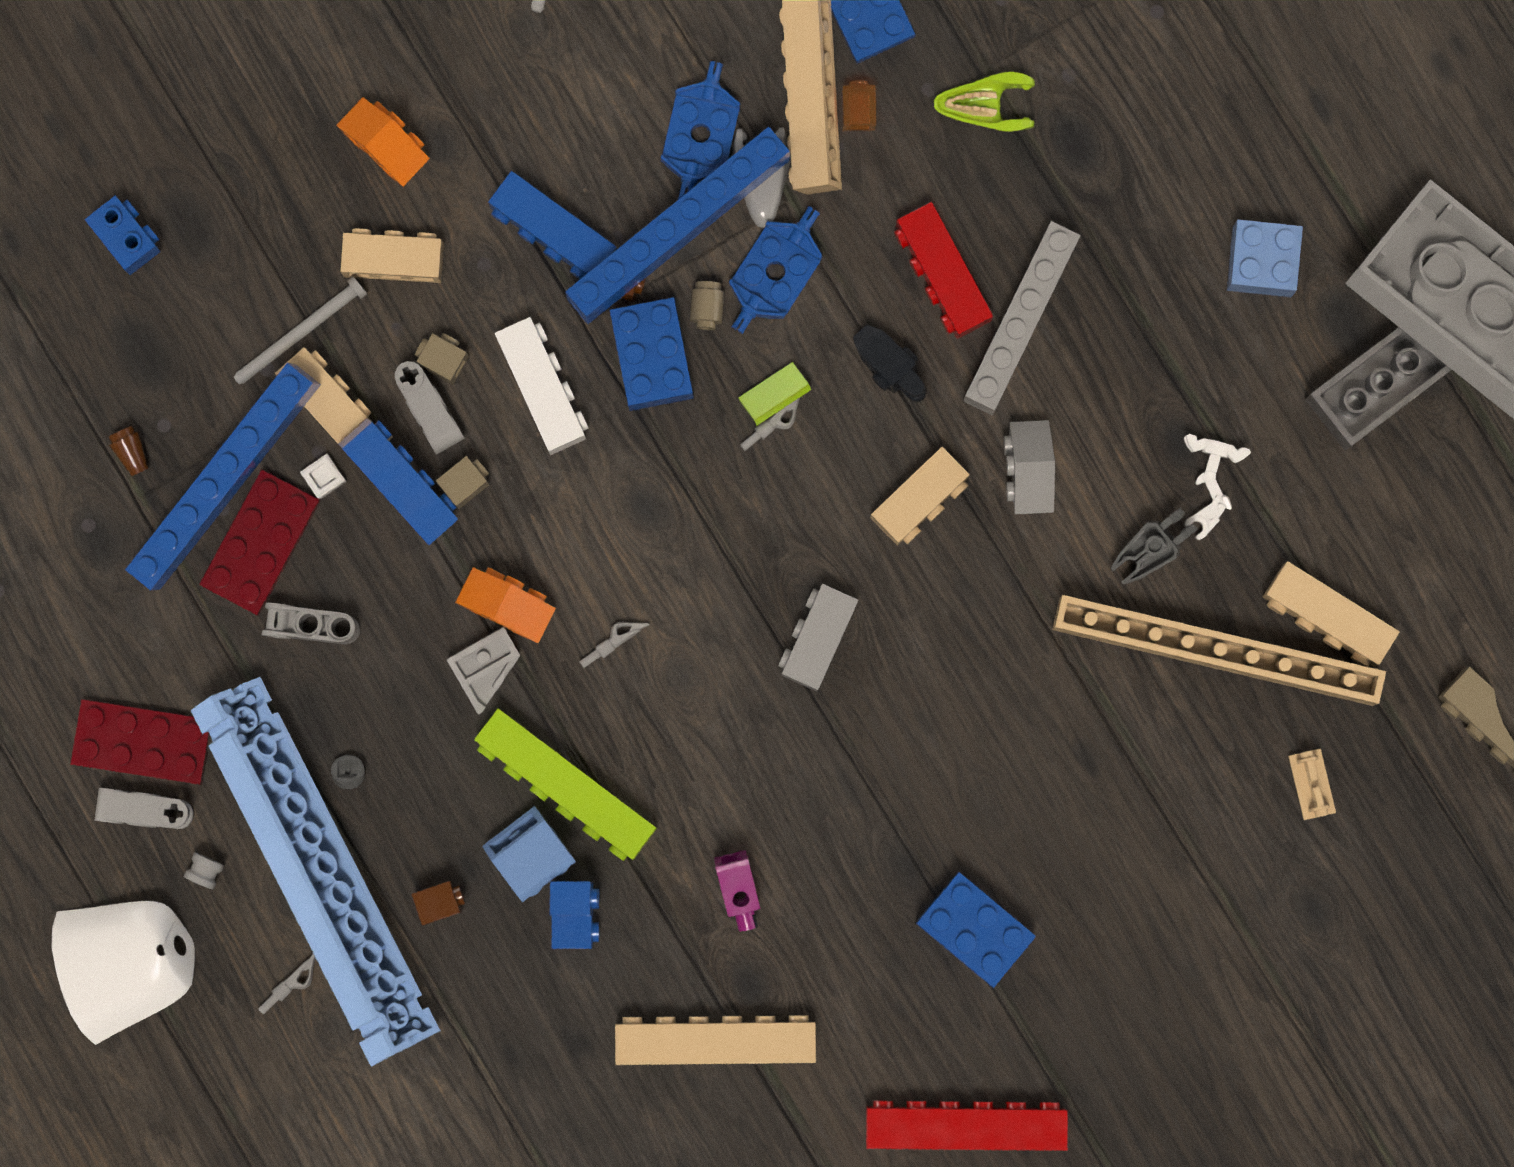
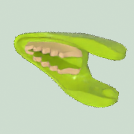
[934,72,1035,132]

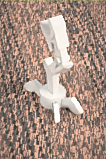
[1184,434,1251,540]

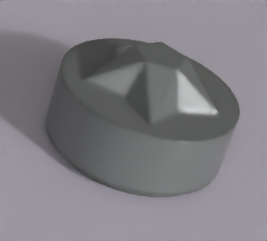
[331,755,365,789]

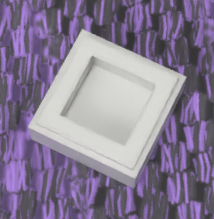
[300,454,346,500]

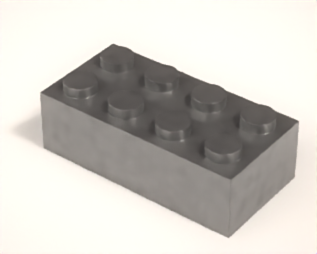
[1305,327,1452,451]

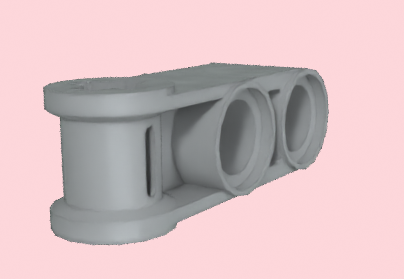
[395,361,465,455]
[261,603,360,644]
[94,788,194,829]

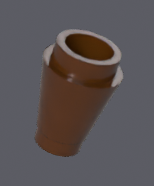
[108,426,149,477]

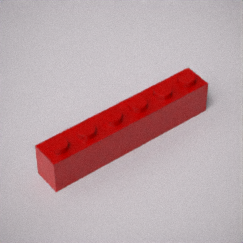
[866,1100,1068,1151]

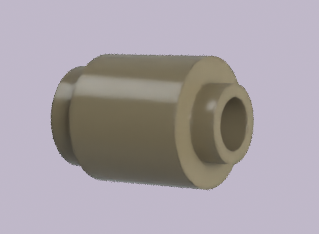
[690,281,724,330]

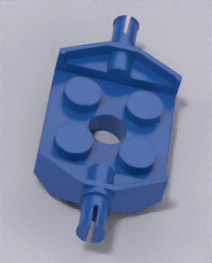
[661,61,740,200]
[729,206,822,334]

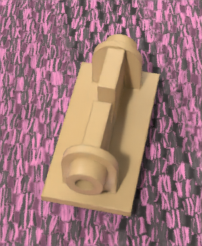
[1288,749,1336,820]

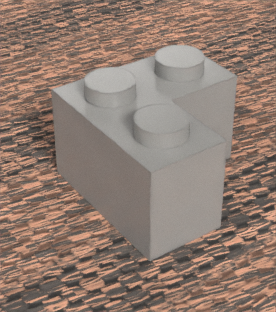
[1003,420,1055,514]

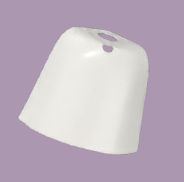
[52,901,195,1045]

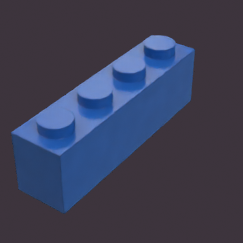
[488,171,617,280]
[338,418,458,545]

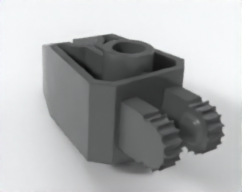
[1111,507,1198,584]

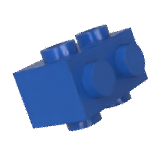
[84,195,161,275]

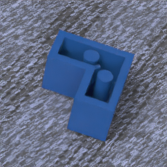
[550,882,600,949]

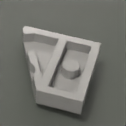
[446,627,520,714]

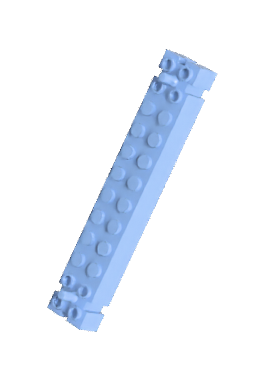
[191,677,440,1066]

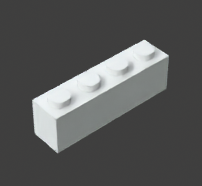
[495,317,589,455]

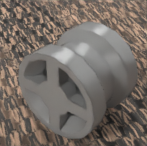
[183,852,224,890]

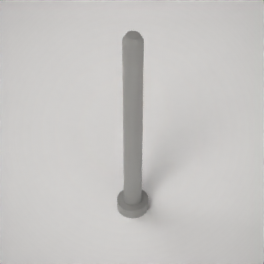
[234,276,367,384]

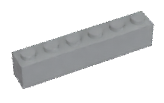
[963,221,1081,416]

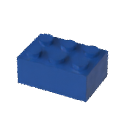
[610,297,694,411]
[915,872,1036,988]

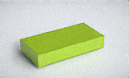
[738,362,811,425]

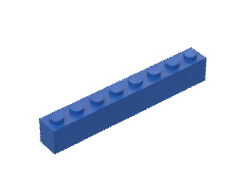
[565,127,790,324]
[125,363,321,590]

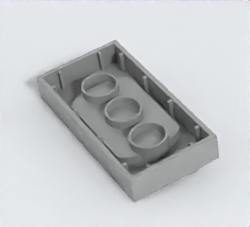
[1345,179,1514,419]

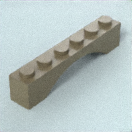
[1437,667,1514,768]

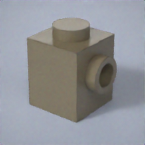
[415,333,469,385]
[436,456,489,509]

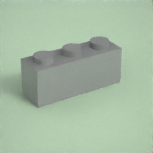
[779,584,858,692]

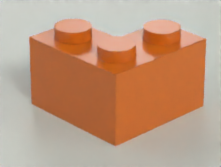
[336,97,430,187]
[455,567,556,643]

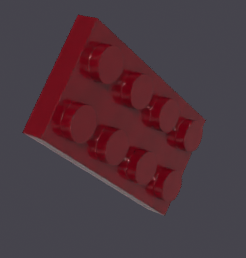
[199,469,320,616]
[70,699,210,785]

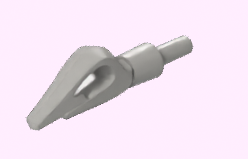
[740,398,800,451]
[579,622,649,668]
[258,953,315,1015]

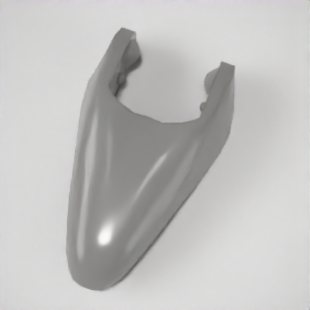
[731,127,791,228]

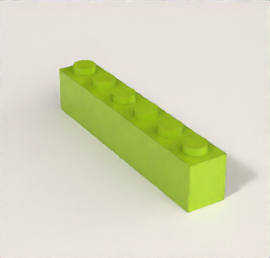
[474,709,657,861]

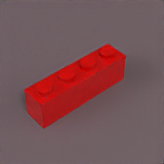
[894,202,993,339]

